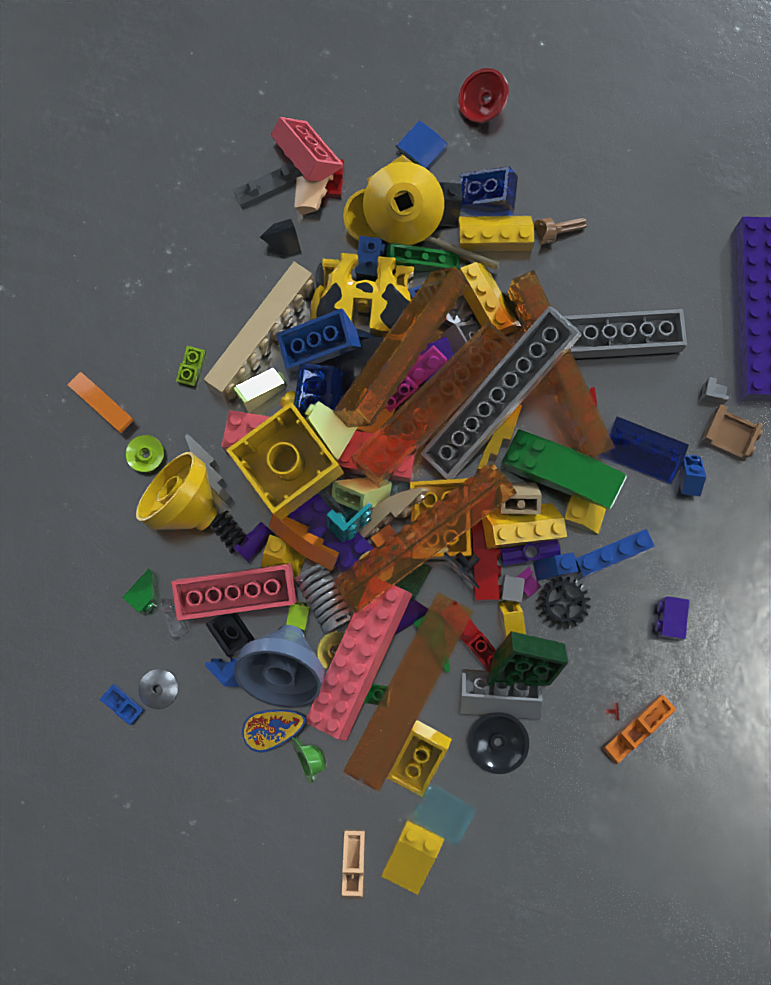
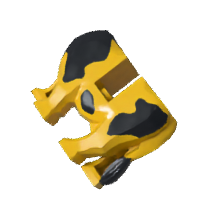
[310,253,415,341]

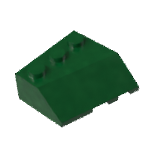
[487,631,568,686]

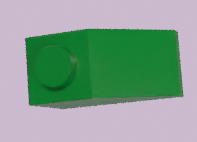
[122,568,156,615]

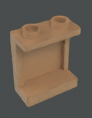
[701,404,763,461]

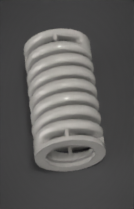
[294,564,352,635]

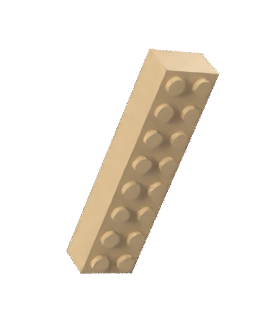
[203,262,315,403]

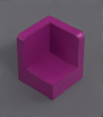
[517,567,541,599]

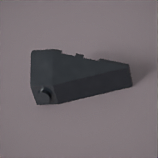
[394,182,463,227]

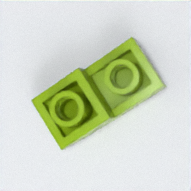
[176,346,206,386]

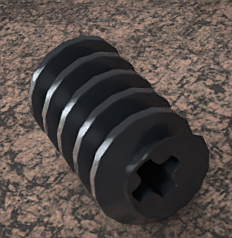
[211,510,247,554]

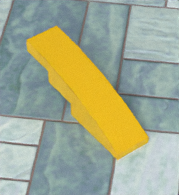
[476,404,522,475]

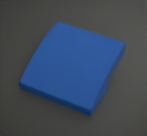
[395,120,448,168]

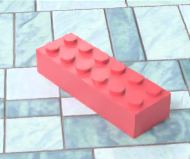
[171,563,297,621]

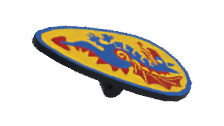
[242,710,307,752]

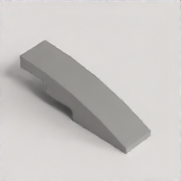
[185,434,233,505]

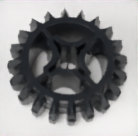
[538,576,591,629]

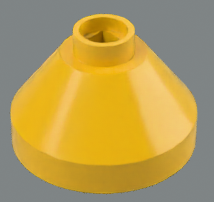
[363,162,444,245]
[136,452,217,531]

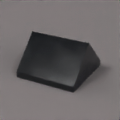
[205,613,255,659]

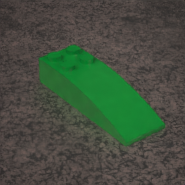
[502,429,627,510]

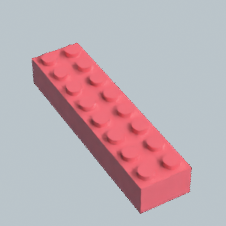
[306,575,412,741]

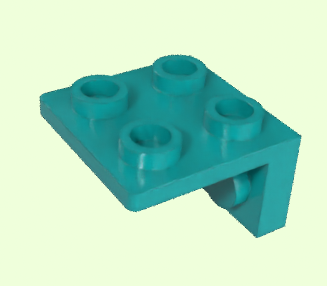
[326,503,372,543]

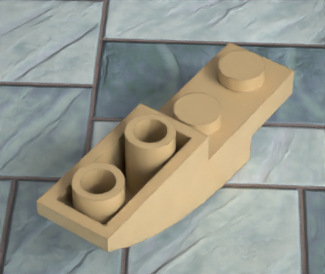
[359,488,429,538]

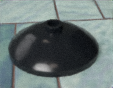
[469,712,529,774]

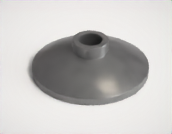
[138,669,178,709]

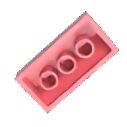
[271,117,343,181]

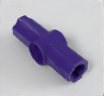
[500,540,561,567]

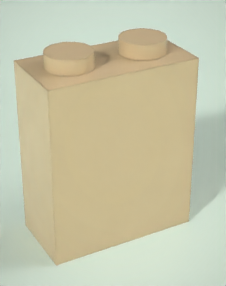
[498,482,542,514]

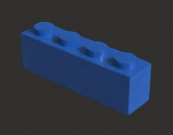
[576,529,655,580]

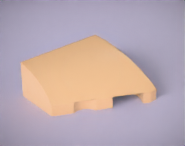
[294,174,333,215]

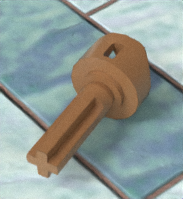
[534,218,587,244]

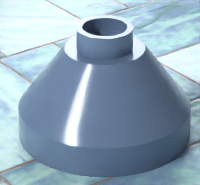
[234,625,324,707]

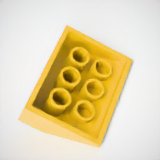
[410,478,473,560]

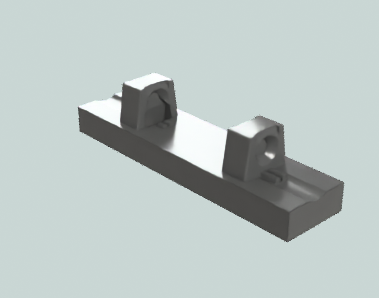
[233,162,303,208]

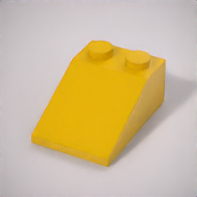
[387,720,452,797]
[381,819,444,895]

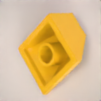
[260,535,306,587]

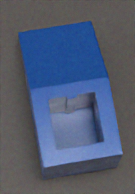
[679,455,706,497]
[205,658,240,687]

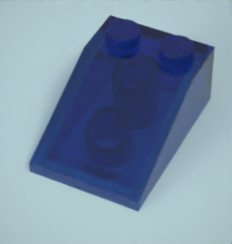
[459,166,518,212]

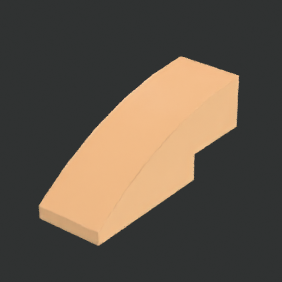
[342,831,365,900]

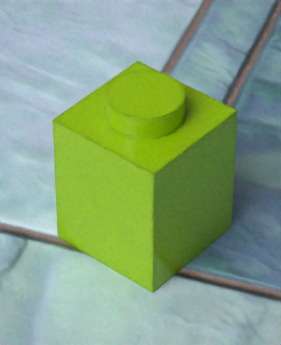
[286,601,311,632]

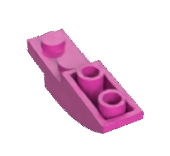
[377,345,447,412]

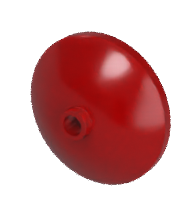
[458,68,509,123]

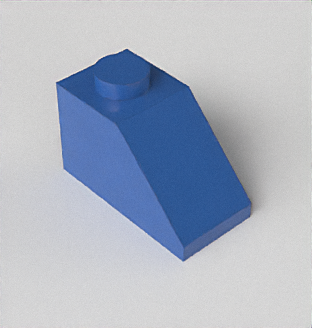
[533,552,578,581]

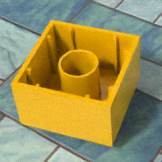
[227,402,344,520]

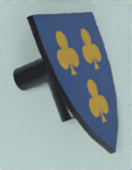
[444,552,480,589]

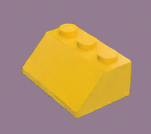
[563,495,606,535]

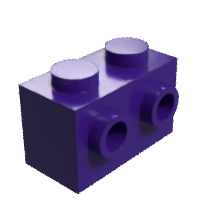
[655,596,690,641]

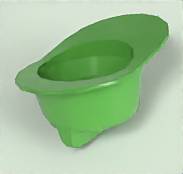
[291,738,326,783]

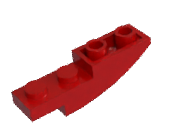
[439,600,497,673]

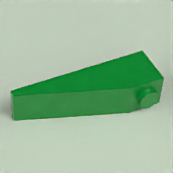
[383,243,460,271]

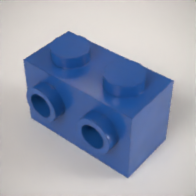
[355,235,386,277]

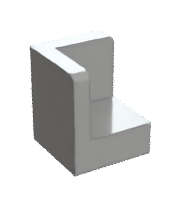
[701,377,729,405]
[501,574,525,602]

